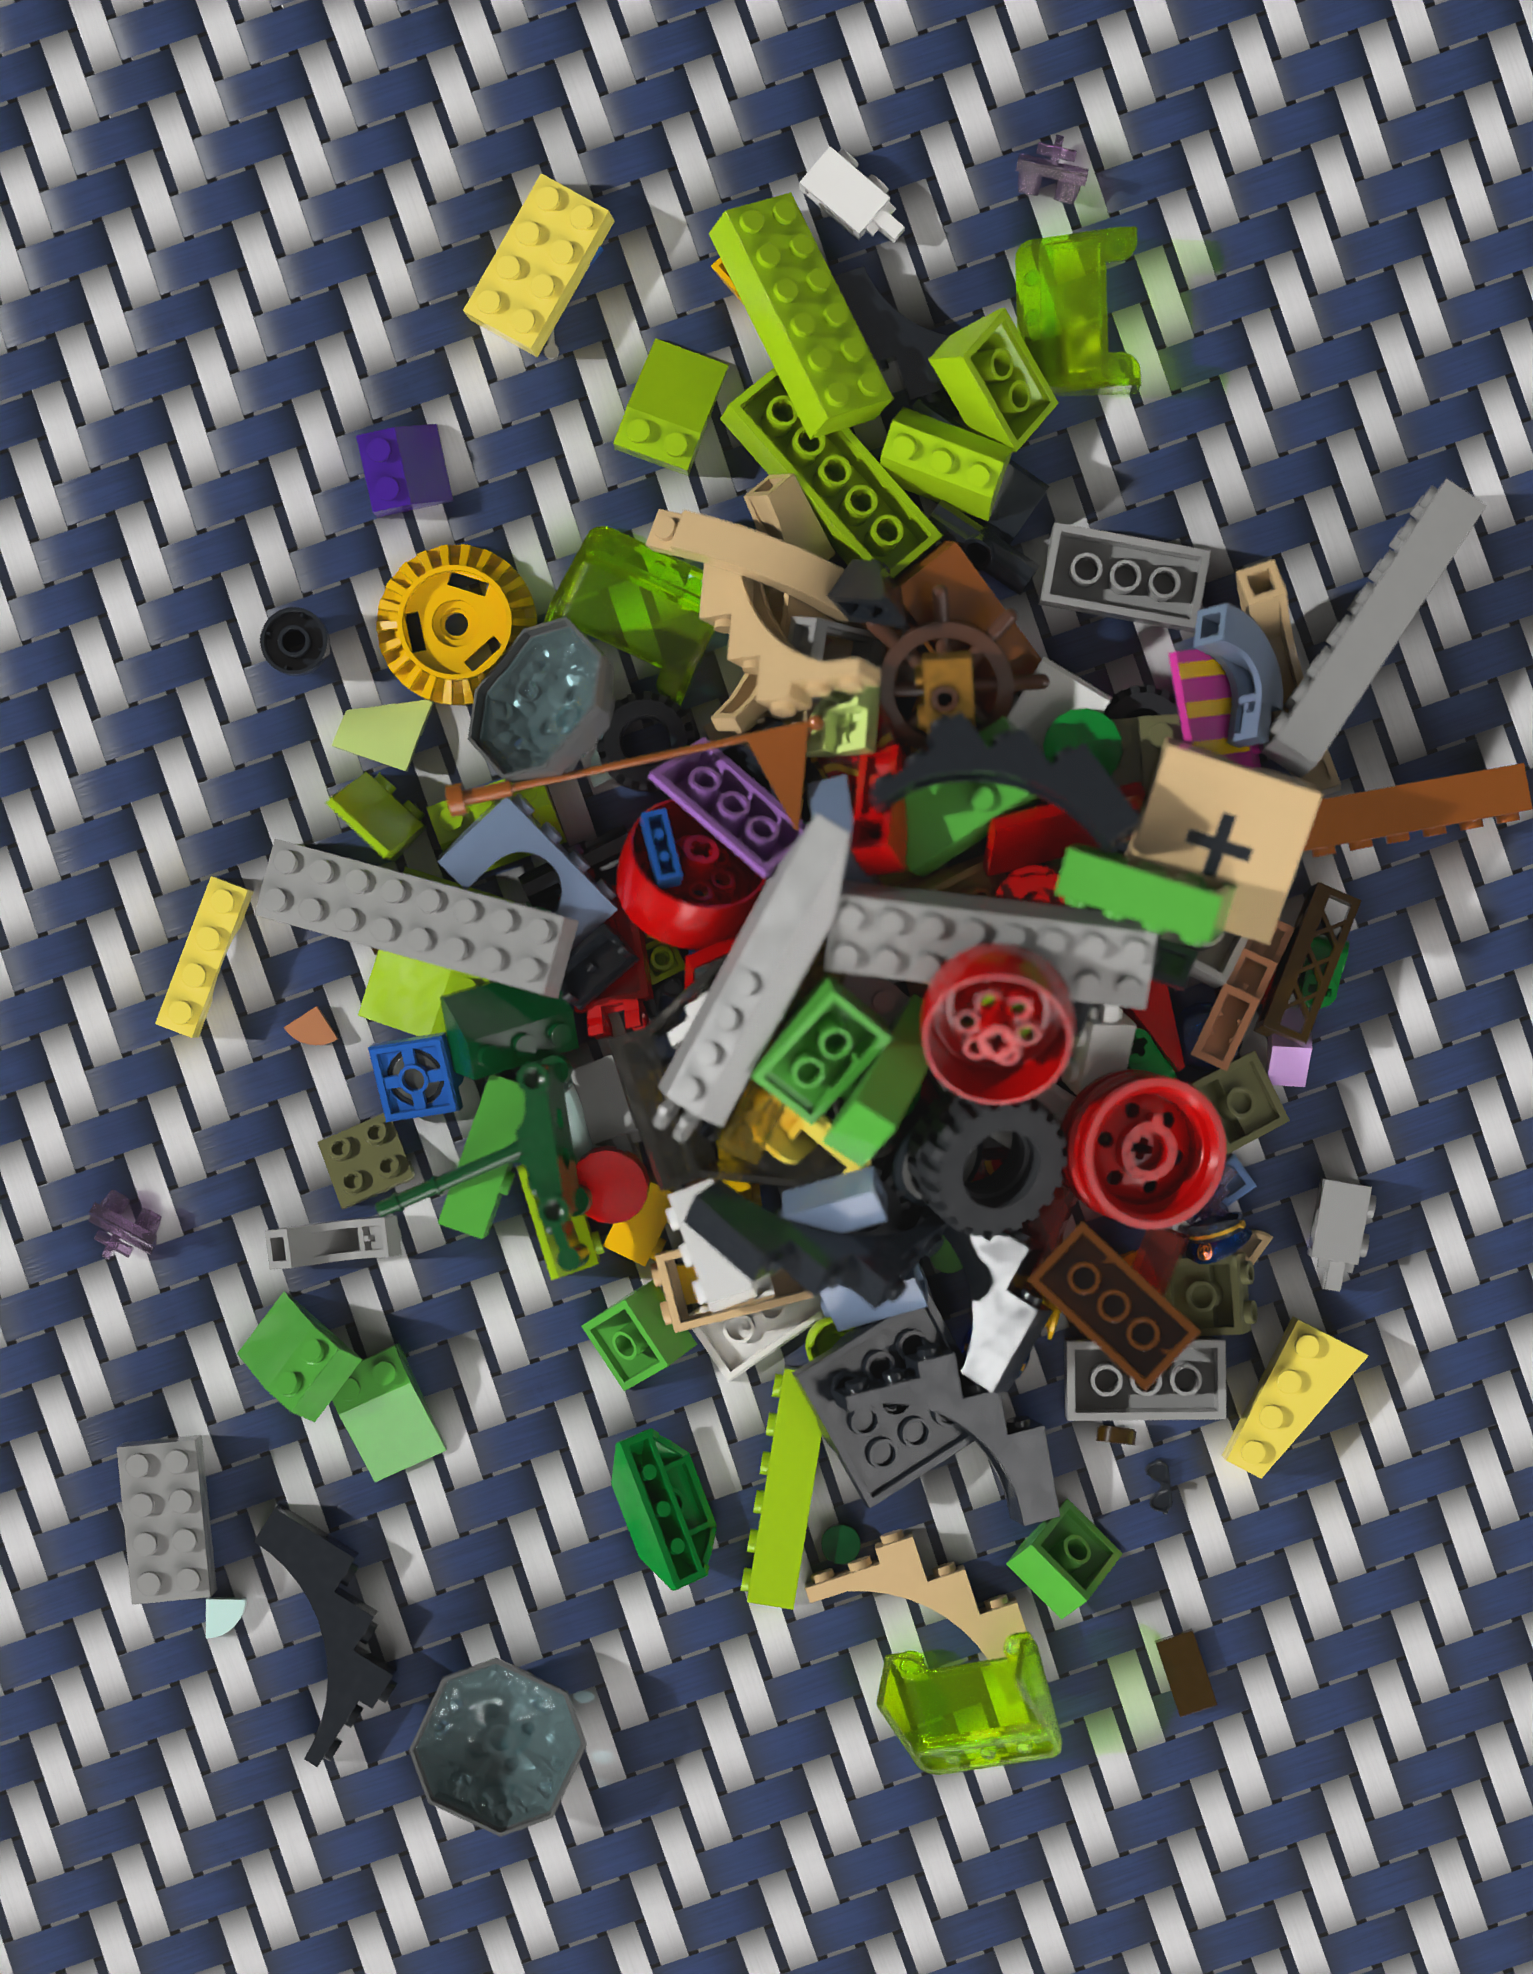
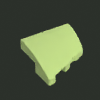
[806,681,881,757]
[332,700,433,772]

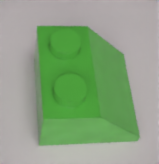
[581,1280,698,1391]
[1006,1498,1123,1620]

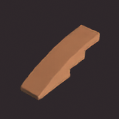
[1191,920,1295,1071]

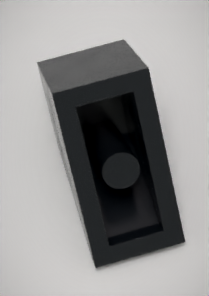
[828,559,907,627]

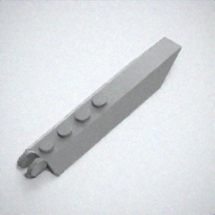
[653,813,851,1143]

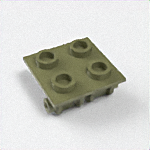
[317,1113,416,1210]

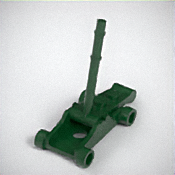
[375,1054,592,1271]

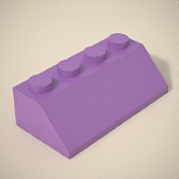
[648,737,807,879]

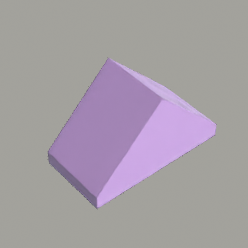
[1266,1008,1312,1087]

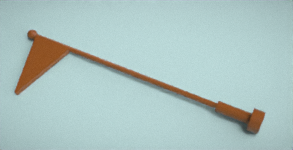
[445,715,825,832]

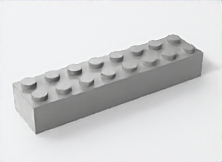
[1261,479,1487,779]
[254,839,579,998]
[824,880,1157,1009]

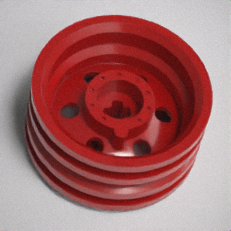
[1060,1069,1226,1229]

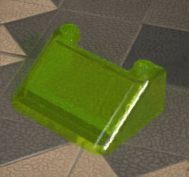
[1015,226,1141,396]
[544,526,716,705]
[876,1631,1063,1775]

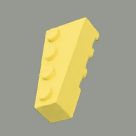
[1221,1316,1369,1479]

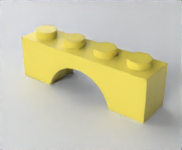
[155,876,254,1038]

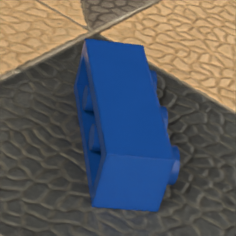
[640,808,682,890]

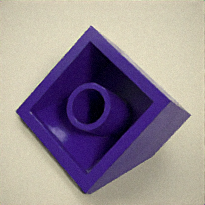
[356,424,454,518]

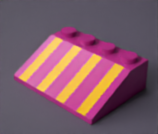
[1168,649,1264,768]

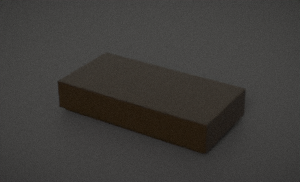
[1155,1628,1218,1717]

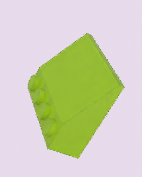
[358,866,518,1040]

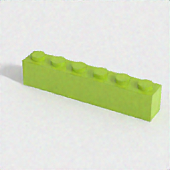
[740,1365,822,1610]

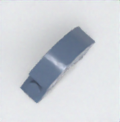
[1193,603,1283,748]
[808,775,883,885]

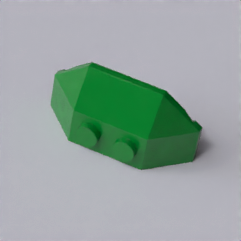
[611,1428,717,1591]

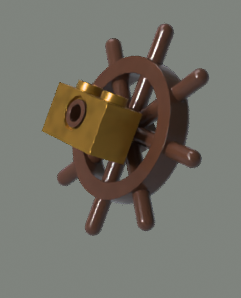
[866,584,1050,752]

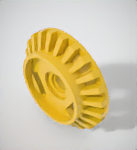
[376,544,537,706]

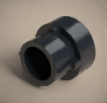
[260,607,330,676]

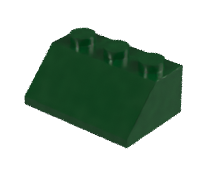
[440,981,579,1080]

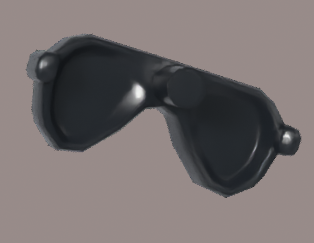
[643,977,685,1020]
[1145,1458,1173,1514]

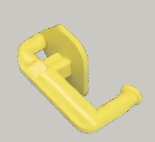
[748,1086,871,1174]

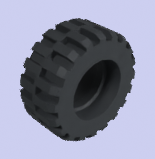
[907,1089,1068,1237]

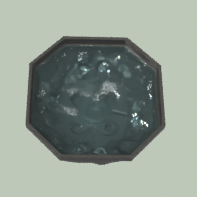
[468,617,615,783]
[409,1658,587,1837]

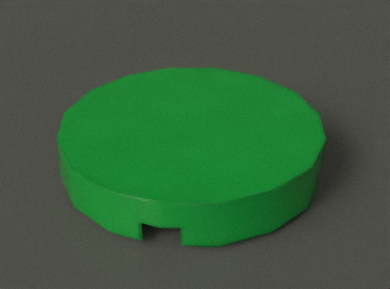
[1043,708,1123,777]

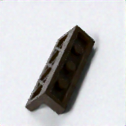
[1253,882,1362,1046]

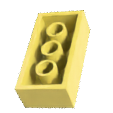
[463,173,615,357]

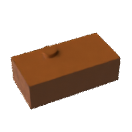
[895,540,1042,714]

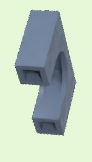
[438,793,618,950]
[778,1166,928,1332]

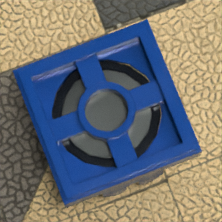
[368,1032,464,1122]

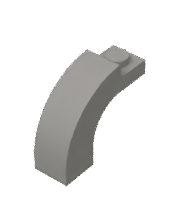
[265,1215,402,1270]

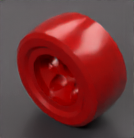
[616,799,768,950]
[920,943,1075,1104]

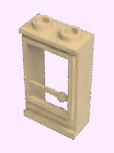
[650,1248,814,1333]

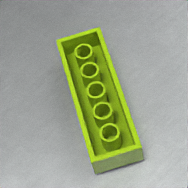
[709,192,893,439]
[720,367,943,580]

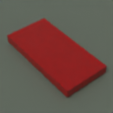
[982,782,1145,877]

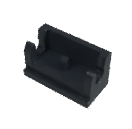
[560,923,640,1011]

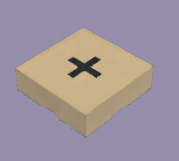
[1125,737,1323,945]

